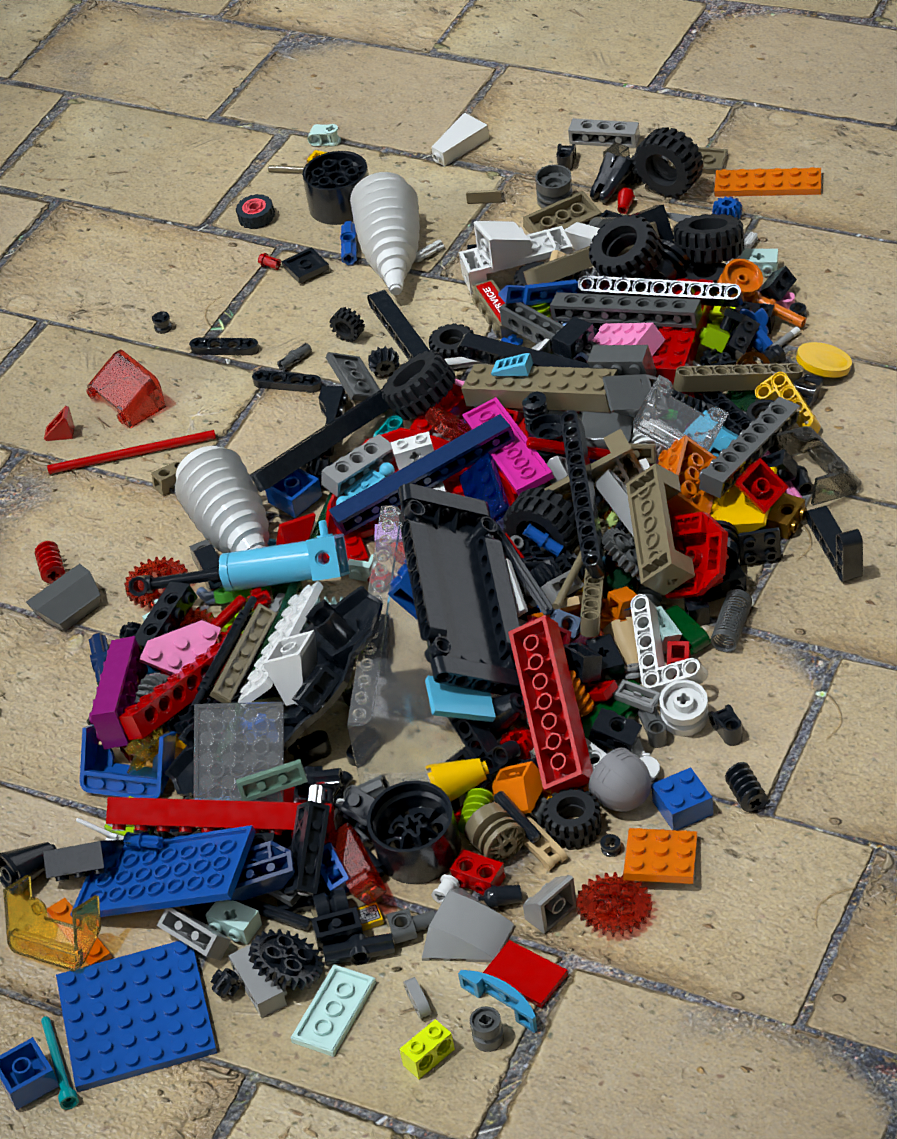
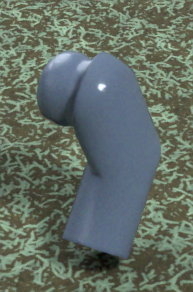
[196,587,216,605]

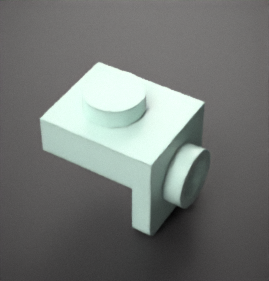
[348,554,380,582]

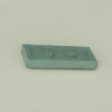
[236,759,308,801]

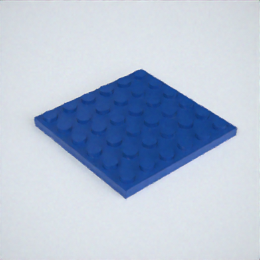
[56,937,217,1092]

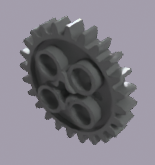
[601,527,640,581]

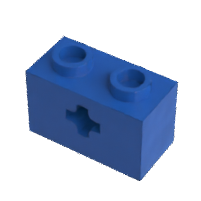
[320,842,359,893]

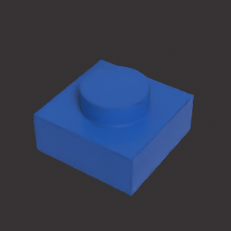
[751,328,773,353]

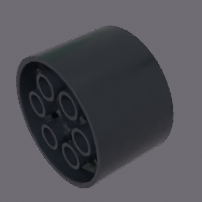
[302,151,369,225]
[367,780,462,884]

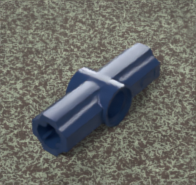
[88,633,109,686]

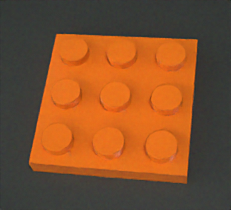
[623,828,697,884]

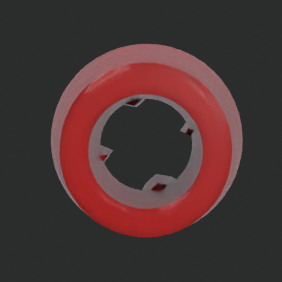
[617,188,635,214]

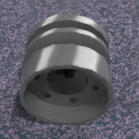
[535,164,572,208]

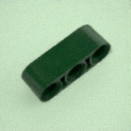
[665,605,711,655]

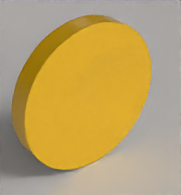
[796,342,852,378]

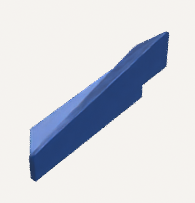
[498,280,582,305]

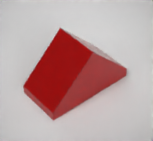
[44,406,75,441]

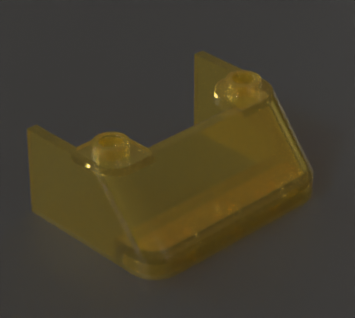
[3,875,101,971]

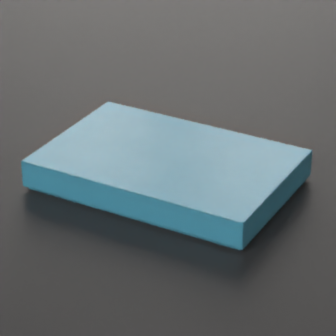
[425,675,496,722]

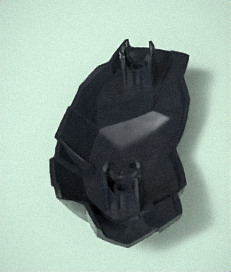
[165,586,383,797]

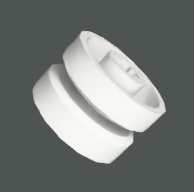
[659,680,708,737]

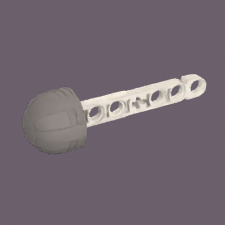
[519,710,652,812]

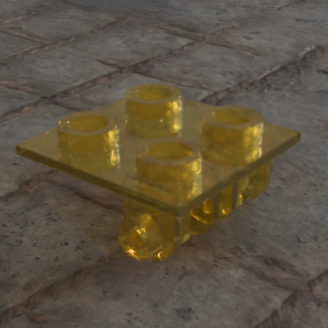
[125,726,170,774]

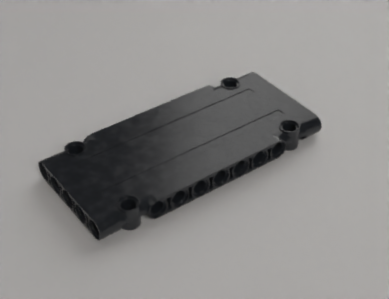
[398,483,522,695]

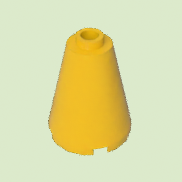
[425,758,489,802]

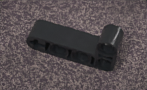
[447,717,521,775]

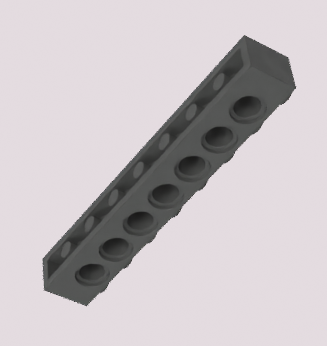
[550,292,702,328]
[499,302,599,363]
[699,396,800,498]

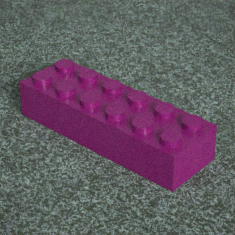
[89,636,148,749]

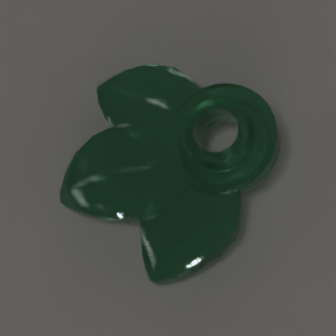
[726,390,757,412]

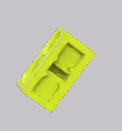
[399,1019,455,1079]

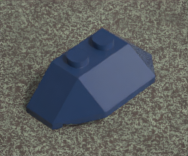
[230,841,295,901]

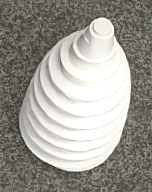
[350,172,420,295]
[175,446,270,554]

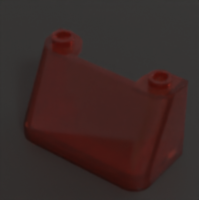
[86,349,166,428]

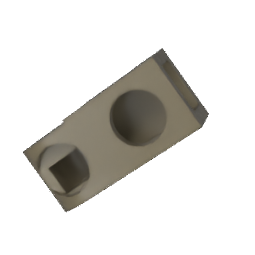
[151,461,180,496]

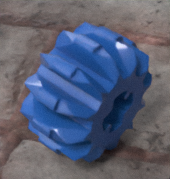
[712,196,742,219]

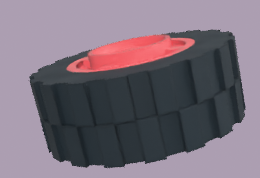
[236,194,275,229]

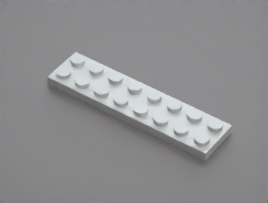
[238,581,324,707]

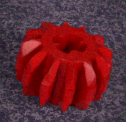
[500,726,535,759]

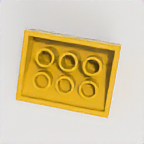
[710,467,777,533]

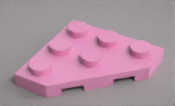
[139,620,221,675]

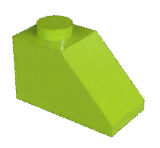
[699,323,730,353]

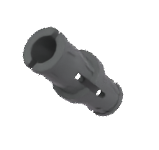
[277,342,312,371]

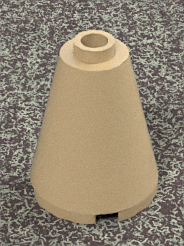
[602,617,641,678]

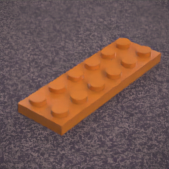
[714,167,821,197]

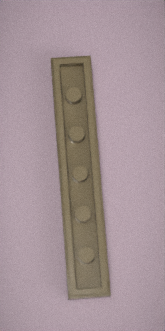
[209,603,277,706]

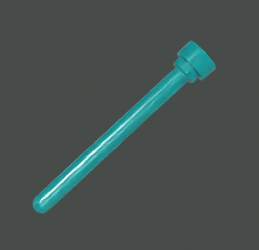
[41,1016,79,1110]

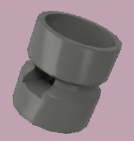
[470,1006,504,1052]

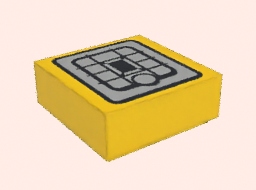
[357,902,384,931]

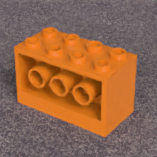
[658,435,717,521]

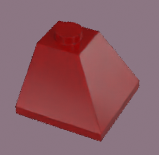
[735,458,788,514]
[276,512,316,545]

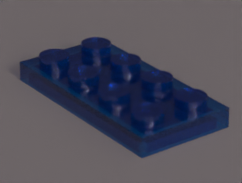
[459,453,510,522]

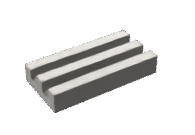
[613,679,661,713]

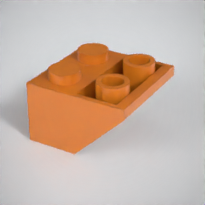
[492,761,543,814]

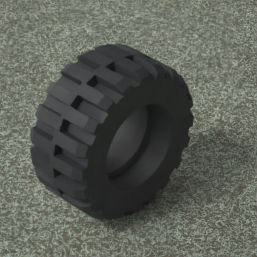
[634,127,703,197]
[674,214,744,264]
[589,215,663,279]
[382,350,456,420]
[503,487,579,560]

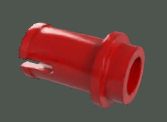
[258,253,281,270]

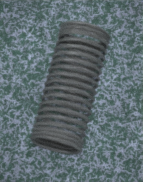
[711,589,752,652]

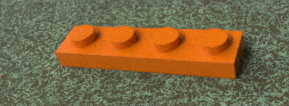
[46,898,112,966]

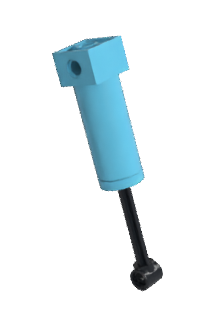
[128,520,350,597]

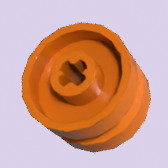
[717,259,763,302]

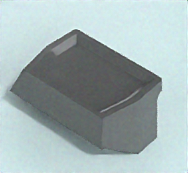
[26,563,101,631]

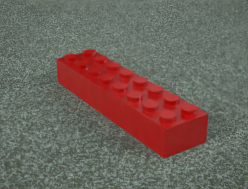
[652,279,715,388]
[508,615,593,794]

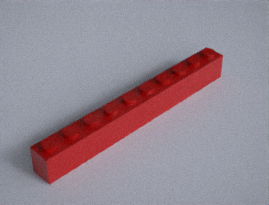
[106,797,334,837]

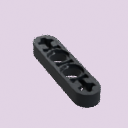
[189,337,259,356]
[252,370,322,393]

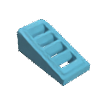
[491,353,533,376]

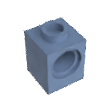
[550,609,581,639]

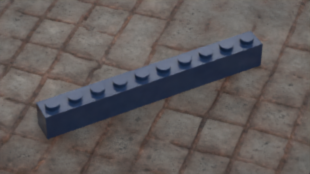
[329,414,516,536]

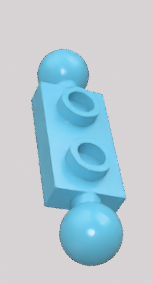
[336,462,395,505]

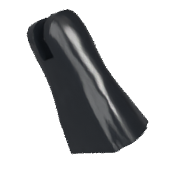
[590,152,635,203]

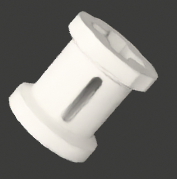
[432,874,460,904]

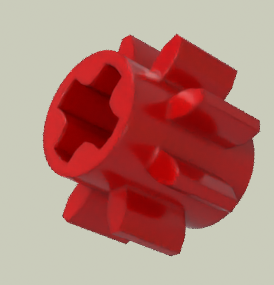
[247,587,272,611]

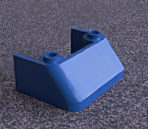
[80,724,176,798]

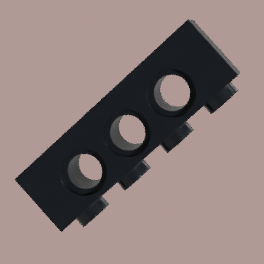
[135,581,198,653]

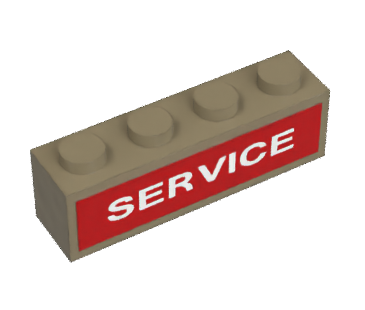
[471,279,519,339]

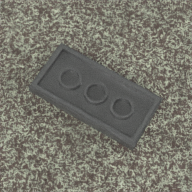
[325,352,380,401]

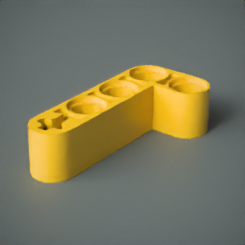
[755,372,821,436]

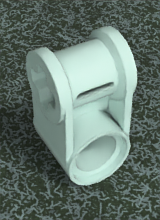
[307,124,341,146]

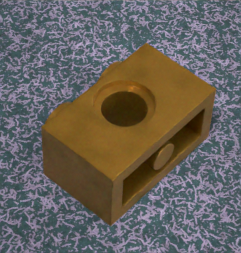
[765,493,807,540]

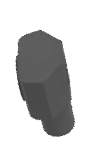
[386,908,435,944]

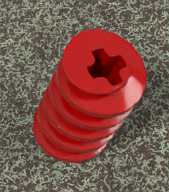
[34,541,66,584]

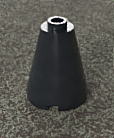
[484,692,526,741]
[0,842,57,895]

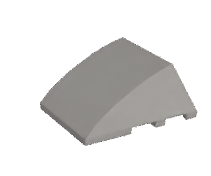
[422,888,515,963]

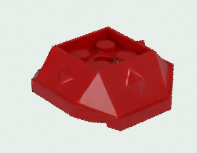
[665,511,729,600]

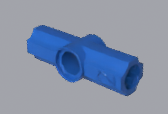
[340,221,358,265]

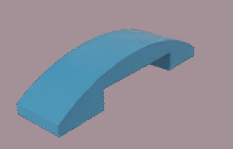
[458,970,537,1033]

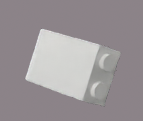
[474,221,533,270]
[262,630,318,706]

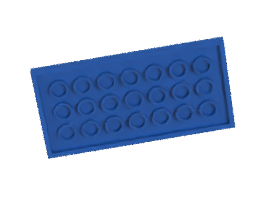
[70,825,256,920]

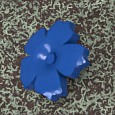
[501,334,523,346]

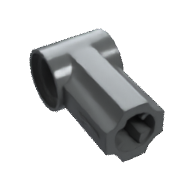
[638,707,668,748]
[343,775,390,800]

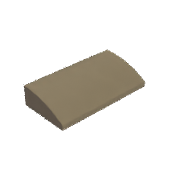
[523,191,602,234]

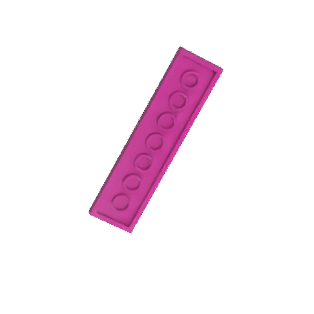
[462,397,555,496]

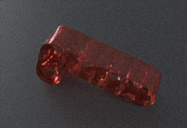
[329,822,387,905]

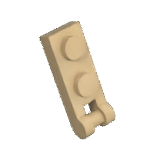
[523,816,568,871]

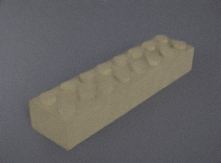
[461,364,618,413]

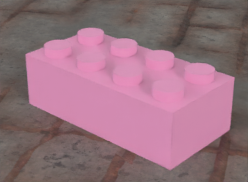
[593,323,665,356]

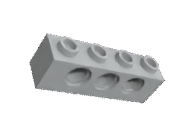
[568,118,640,148]
[321,434,395,497]

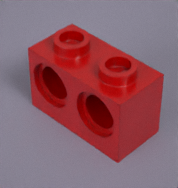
[450,849,505,895]

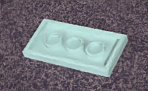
[291,964,376,1057]

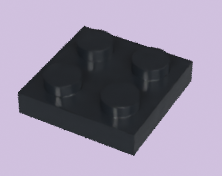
[281,247,330,284]

